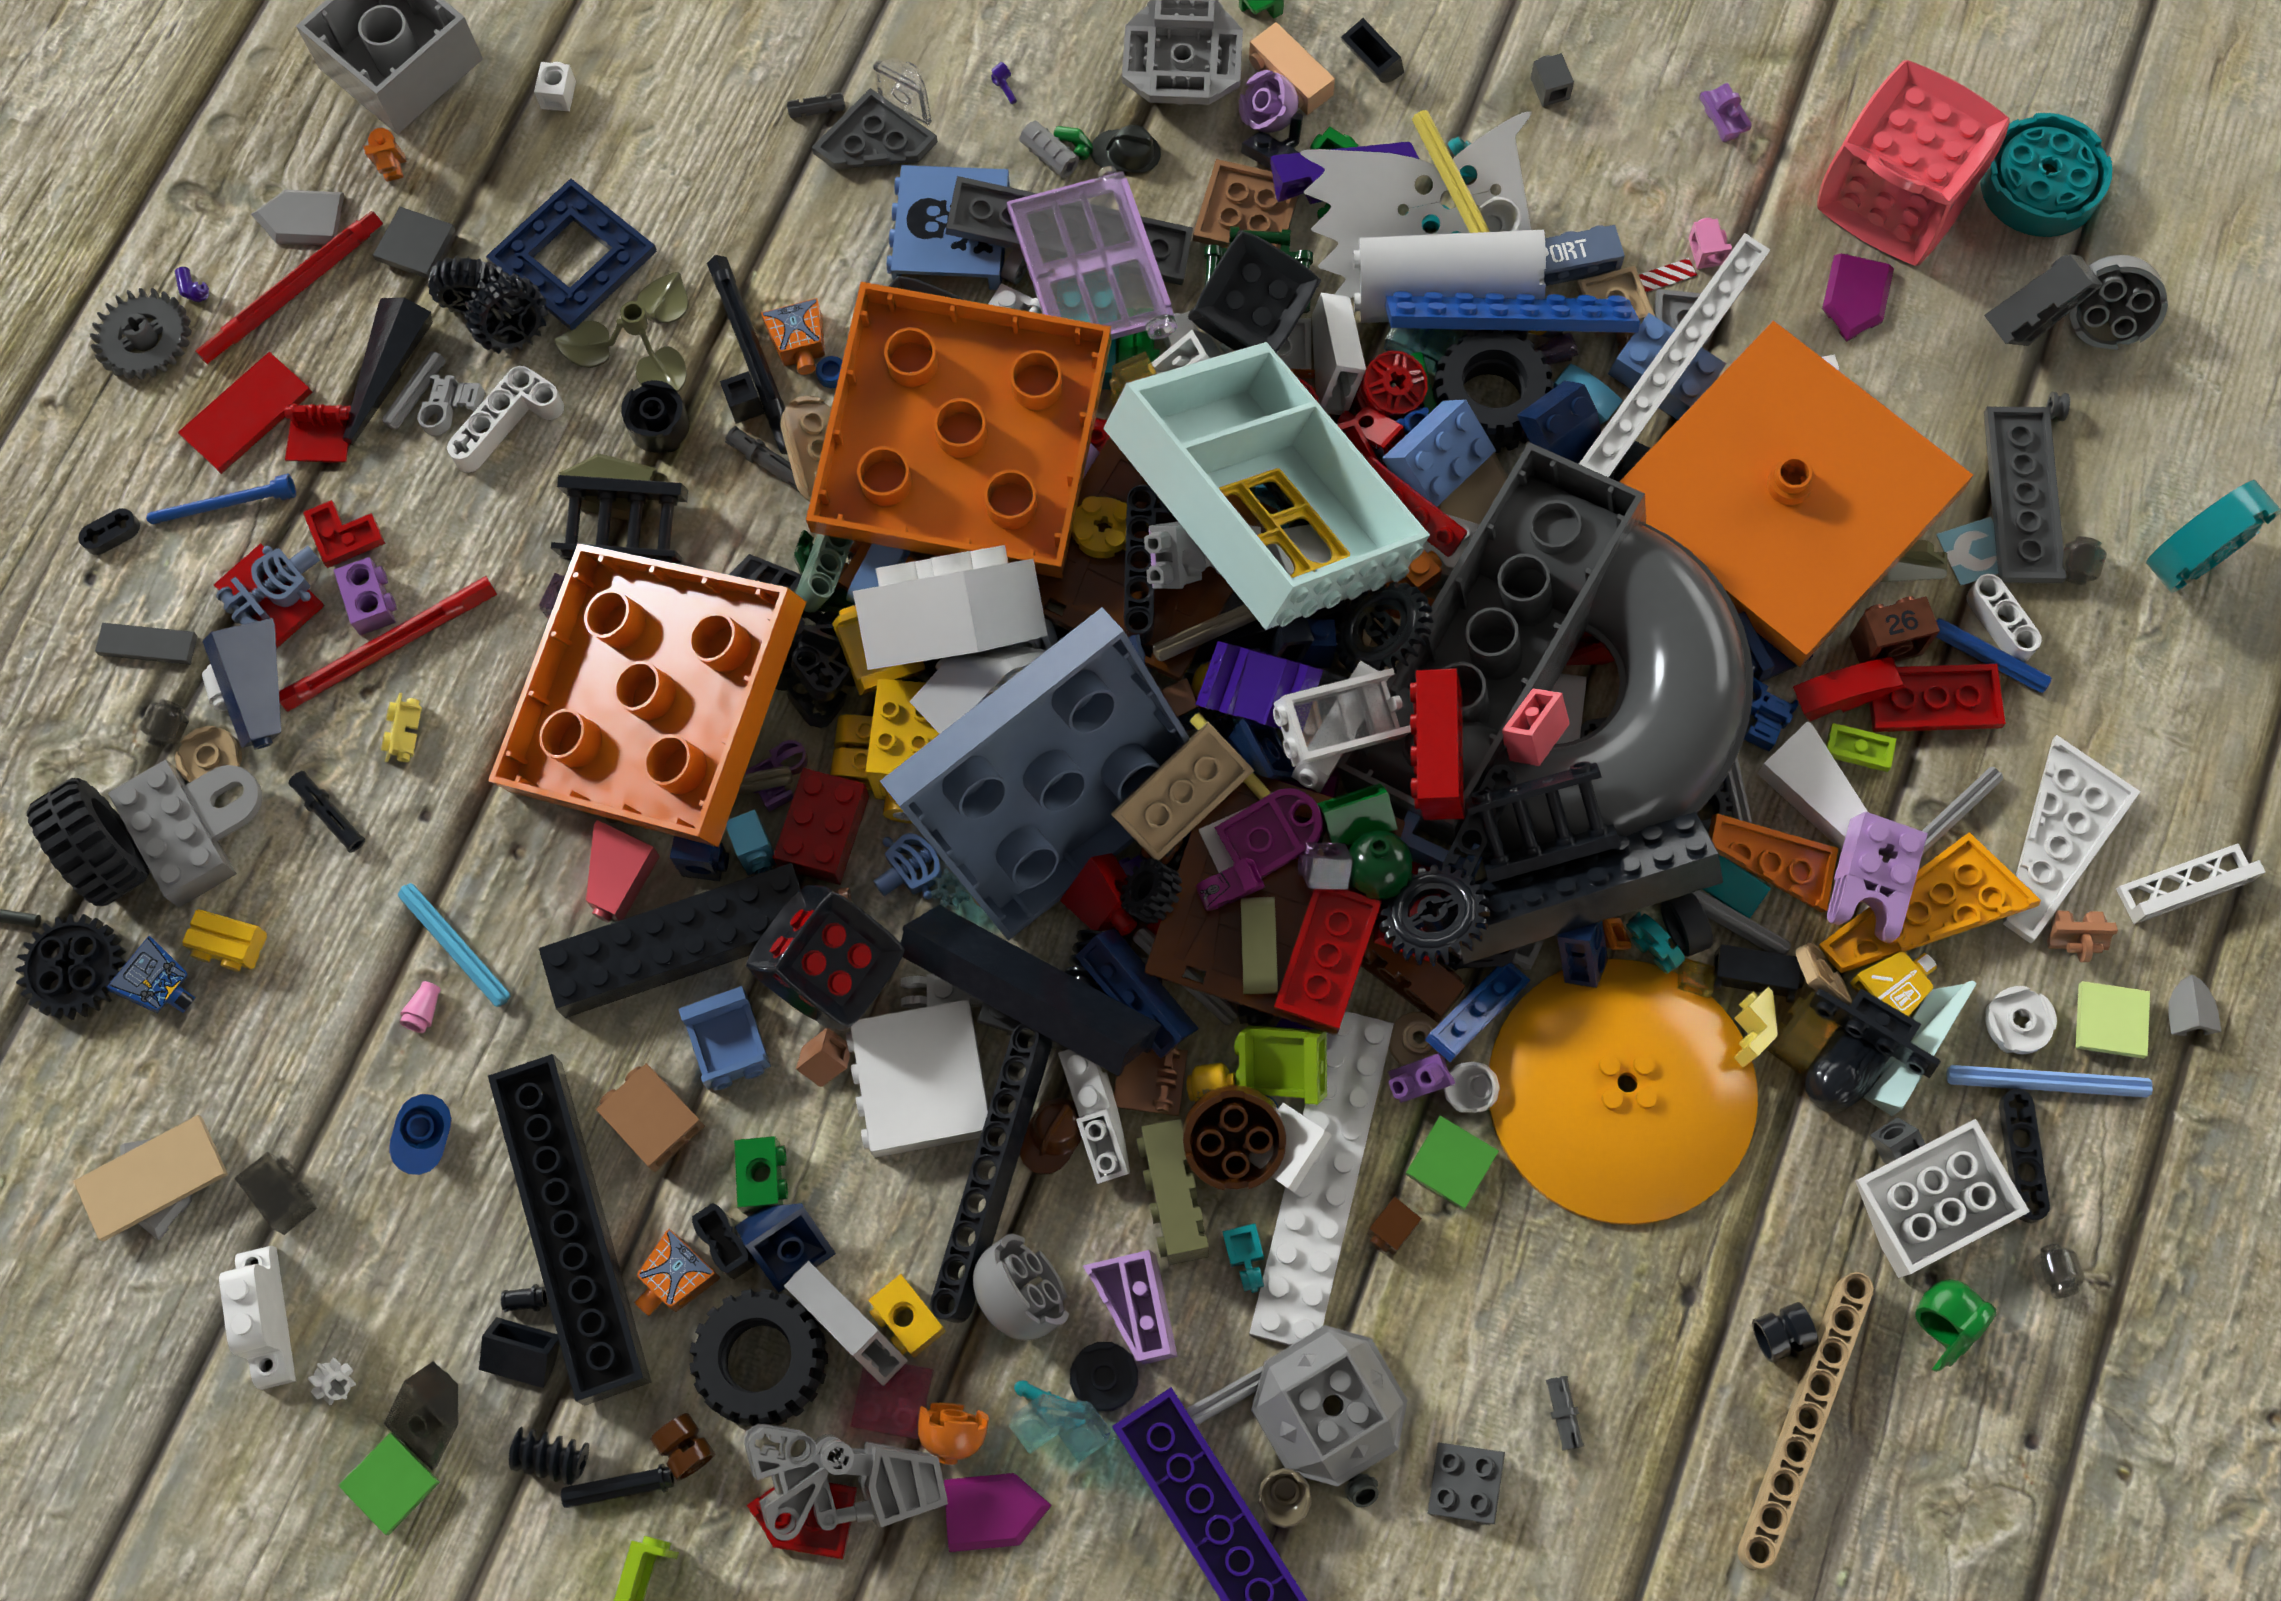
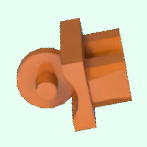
[363,128,407,181]

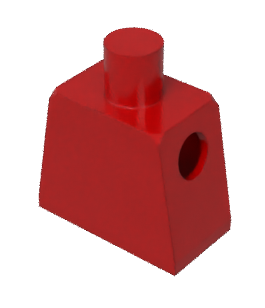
[1060,853,1137,936]

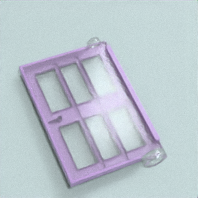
[1007,166,1178,340]

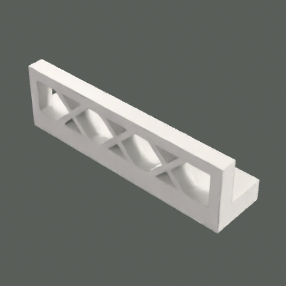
[2116,844,2265,924]

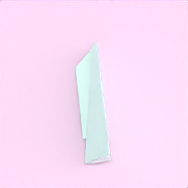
[1863,981,1977,1117]

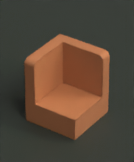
[796,1028,851,1087]

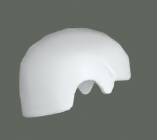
[1478,197,1522,232]
[1444,1062,1500,1113]

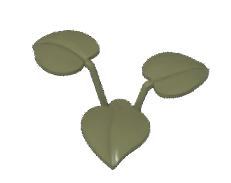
[554,272,688,392]

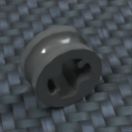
[2046,392,2070,421]

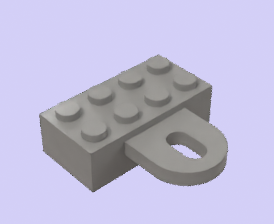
[108,759,262,908]

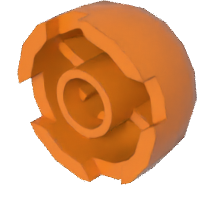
[918,1403,989,1465]

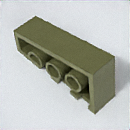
[1136,1119,1209,1265]

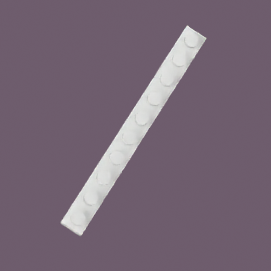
[1579,233,1770,477]

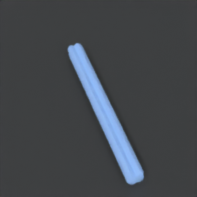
[1946,1065,2153,1097]

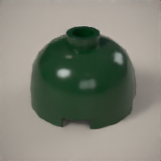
[1345,830,1413,900]

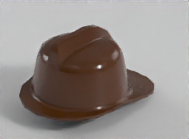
[1019,1098,1082,1174]

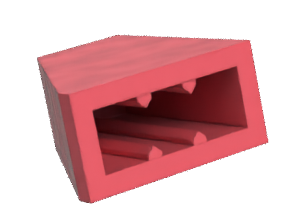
[586,820,660,923]

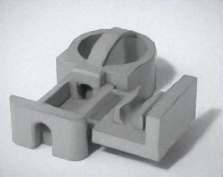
[417,375,485,436]

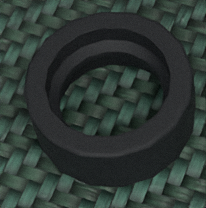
[1661,893,1713,957]

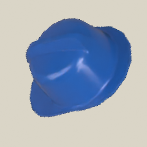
[389,1094,452,1175]

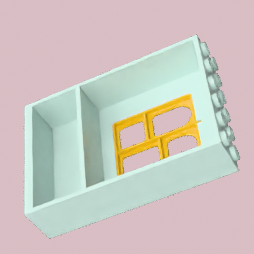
[1103,342,1430,630]

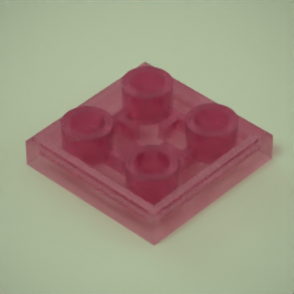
[850,1364,934,1440]

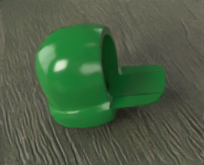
[1915,1279,1996,1372]

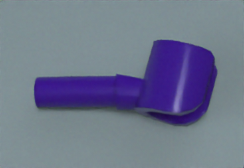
[991,62,1017,104]

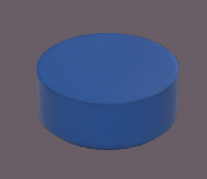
[816,356,843,388]

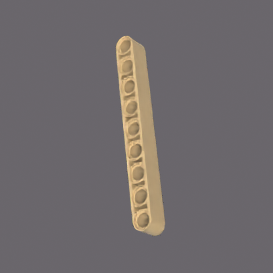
[1738,1272,1874,1570]

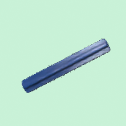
[1936,618,2052,693]

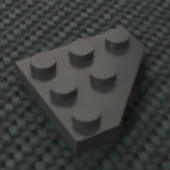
[812,88,938,170]

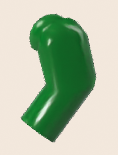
[1054,126,1093,160]

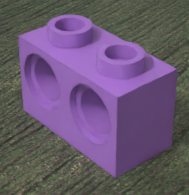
[334,557,397,636]

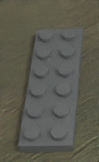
[1984,406,2066,583]

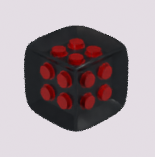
[746,885,905,1031]

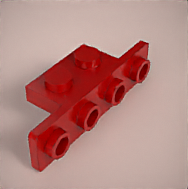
[1366,456,1467,557]

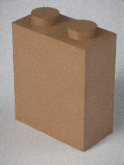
[596,1063,705,1172]

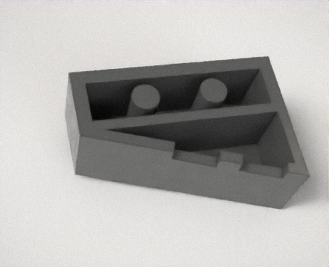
[1984,254,2103,346]

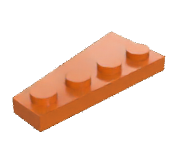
[1708,813,1838,913]

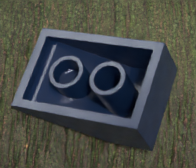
[1517,381,1601,464]

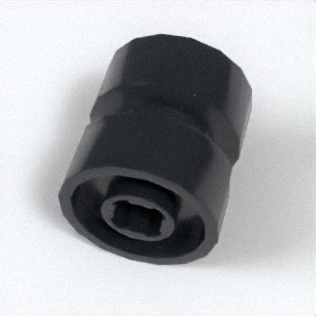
[1752,1302,1818,1362]

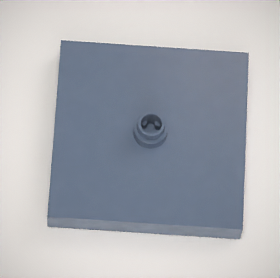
[880,607,1190,941]

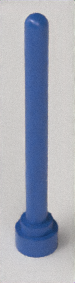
[146,474,296,524]

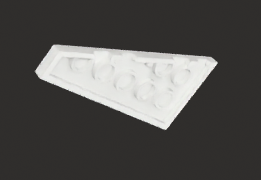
[2003,735,2141,944]

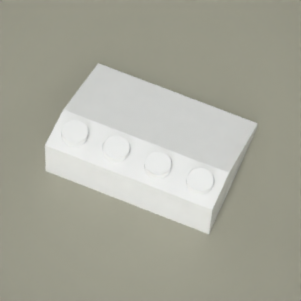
[1855,1119,2030,1278]

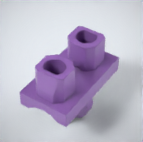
[1699,82,1752,142]
[1388,1053,1455,1103]

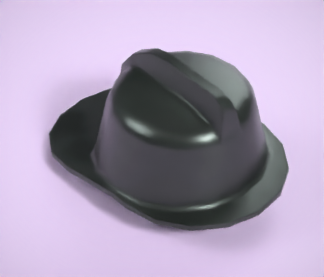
[1091,125,1161,173]

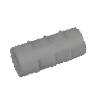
[1019,120,1079,178]

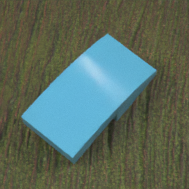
[1553,364,1623,424]

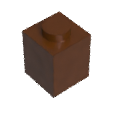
[1367,1197,1422,1255]

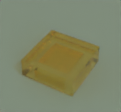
[1677,958,1715,998]

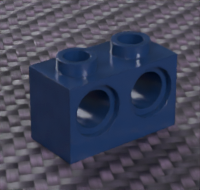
[1557,921,1608,988]

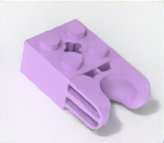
[1827,811,1928,943]

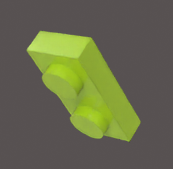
[1826,723,1897,772]

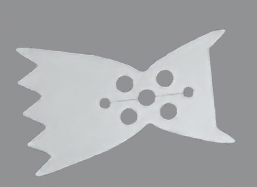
[1300,112,1532,298]

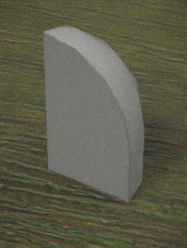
[2168,975,2222,1036]

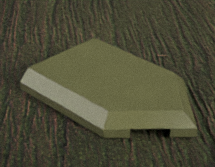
[559,453,657,522]

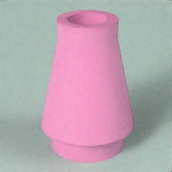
[400,981,441,1033]

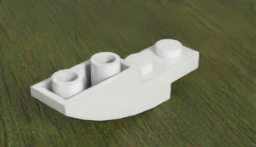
[1058,1049,1130,1184]

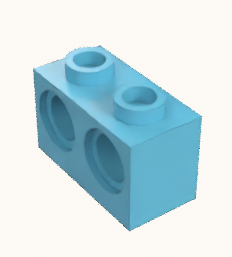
[726,809,776,876]

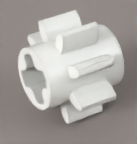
[308,1358,356,1405]

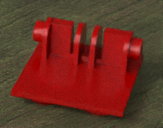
[285,404,351,462]

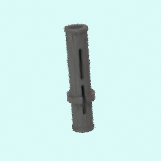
[725,426,799,492]

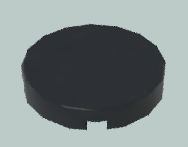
[1070,1342,1138,1412]

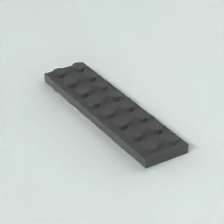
[945,176,1193,285]

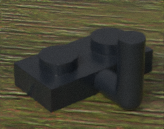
[1241,113,1303,170]

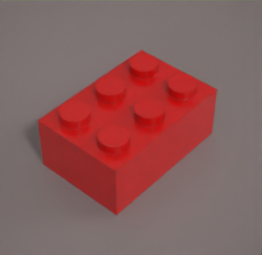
[773,768,869,885]

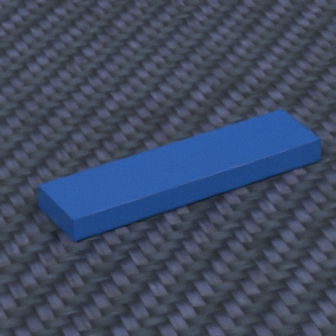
[1425,963,1530,1062]

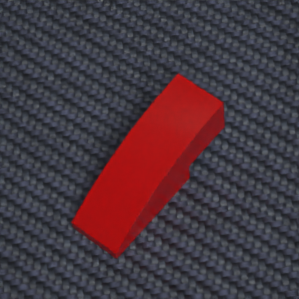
[1793,657,1905,722]

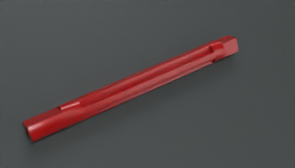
[195,211,384,364]
[279,576,497,712]

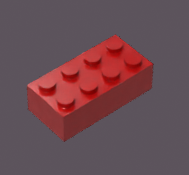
[1410,668,1464,820]

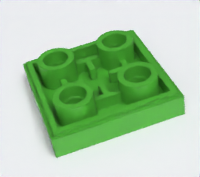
[1405,1116,1499,1210]
[338,1433,440,1536]

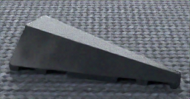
[343,297,433,445]

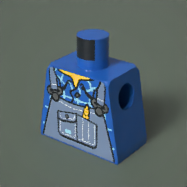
[107,936,196,1014]

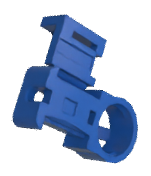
[1744,677,1798,752]

